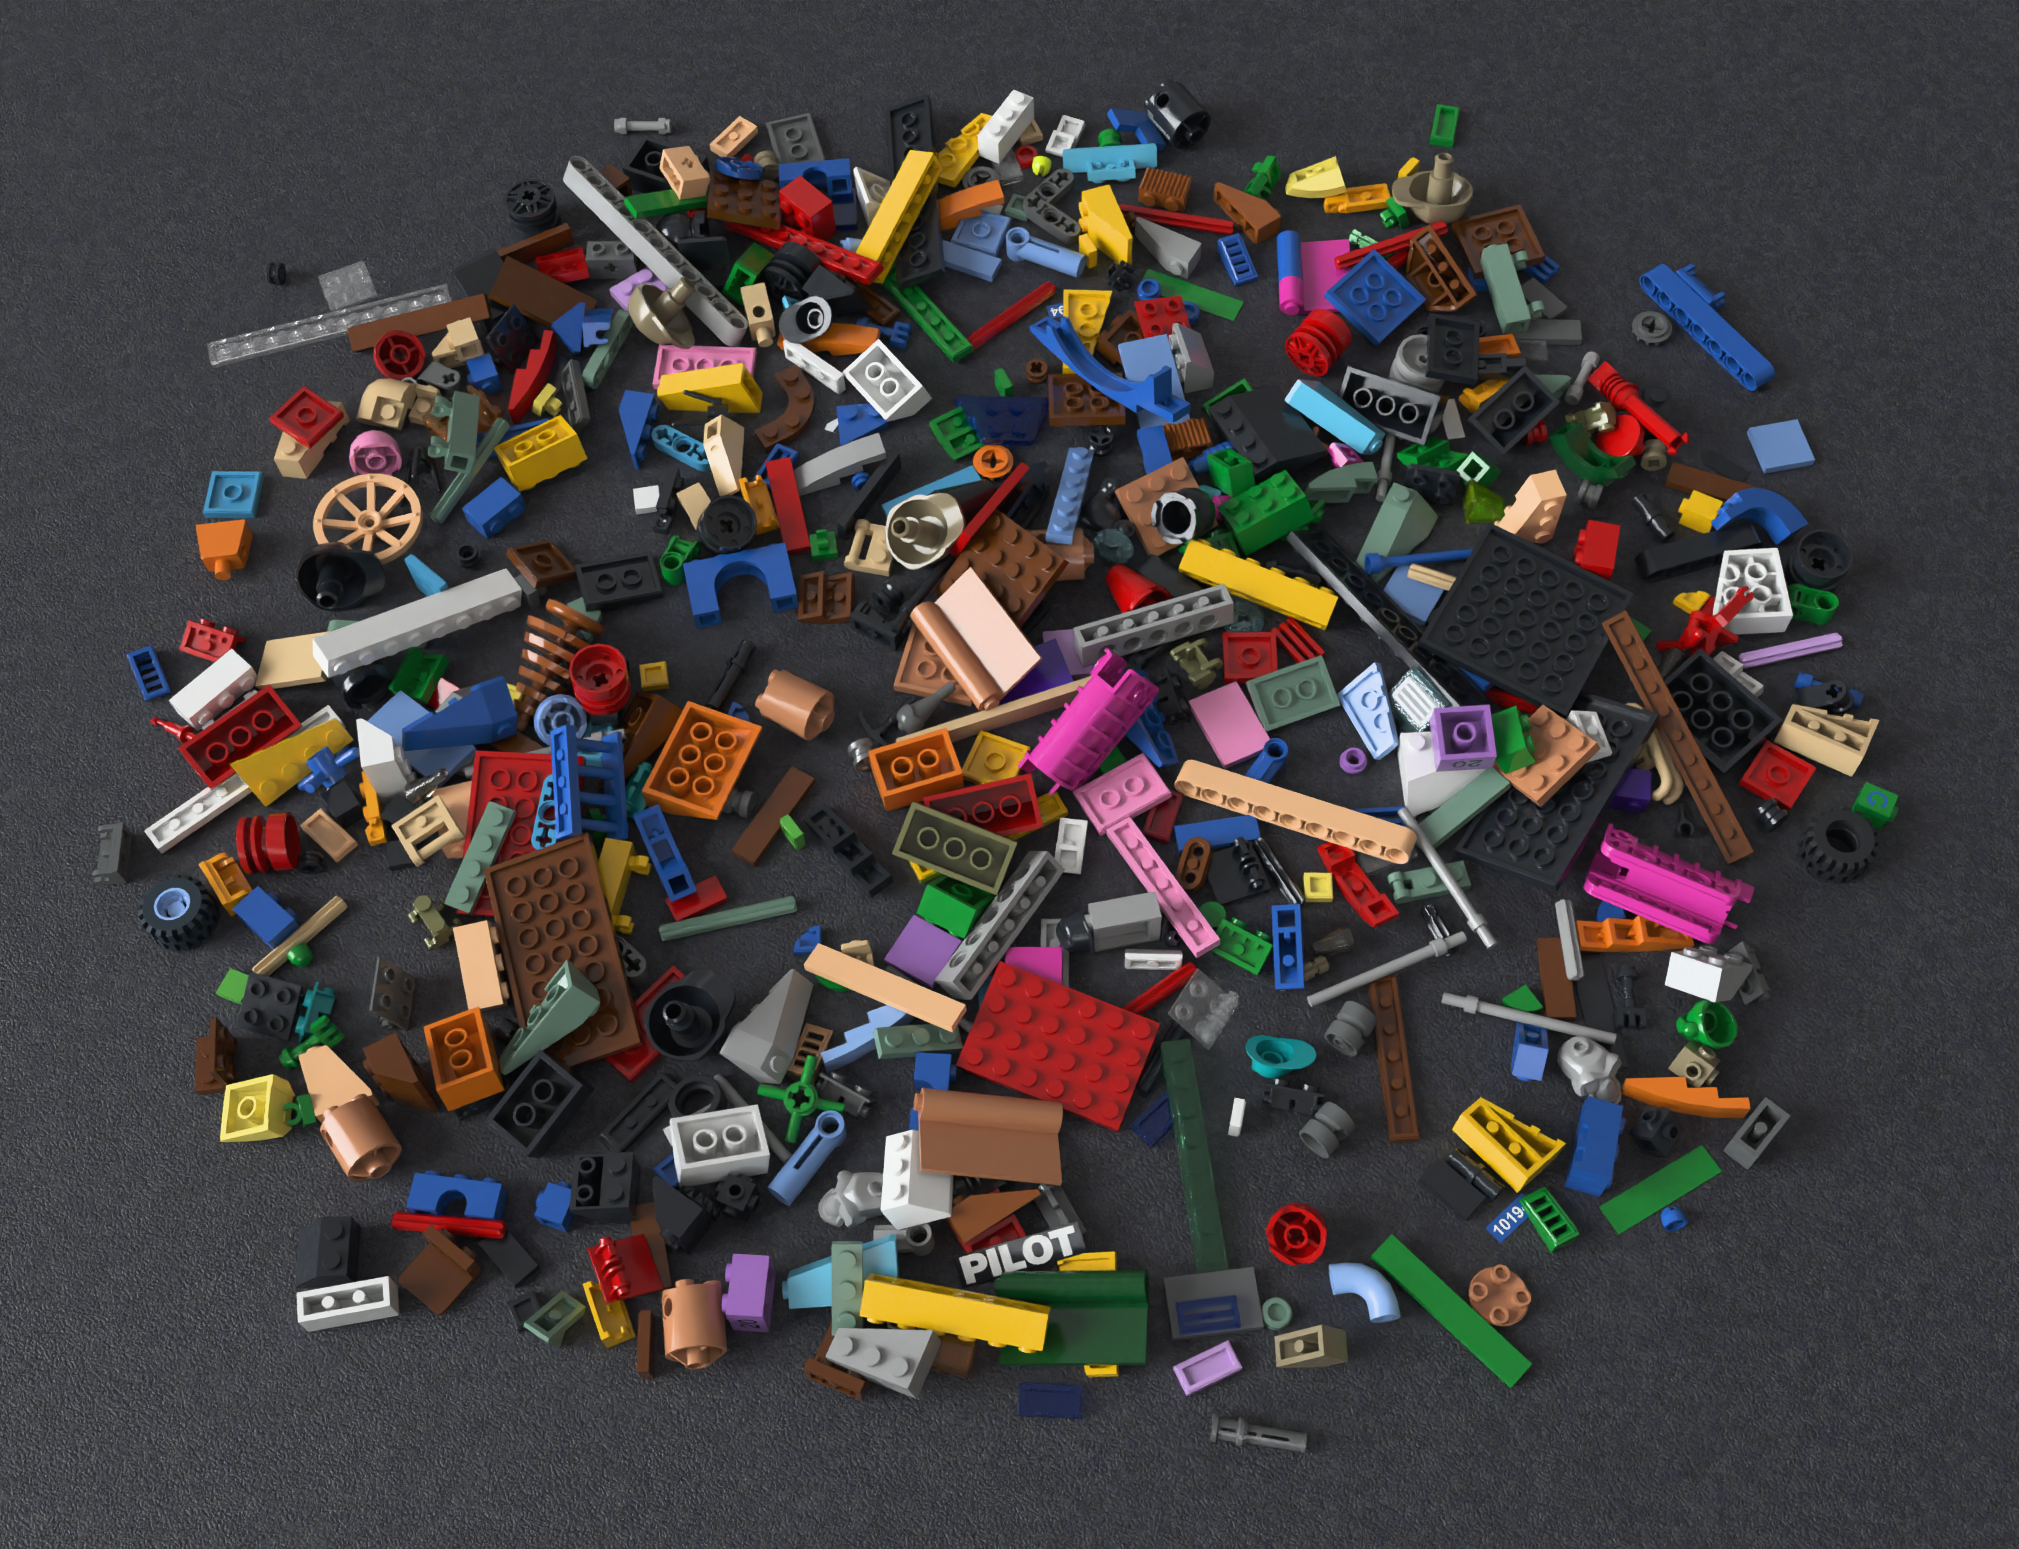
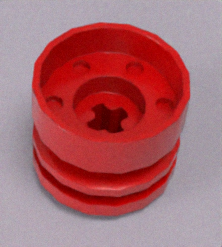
[1285,308,1352,377]
[569,644,631,716]
[236,812,301,875]

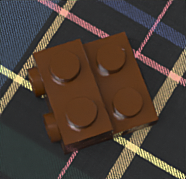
[1096,309,1144,366]

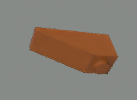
[1214,182,1281,245]
[946,1189,1041,1244]

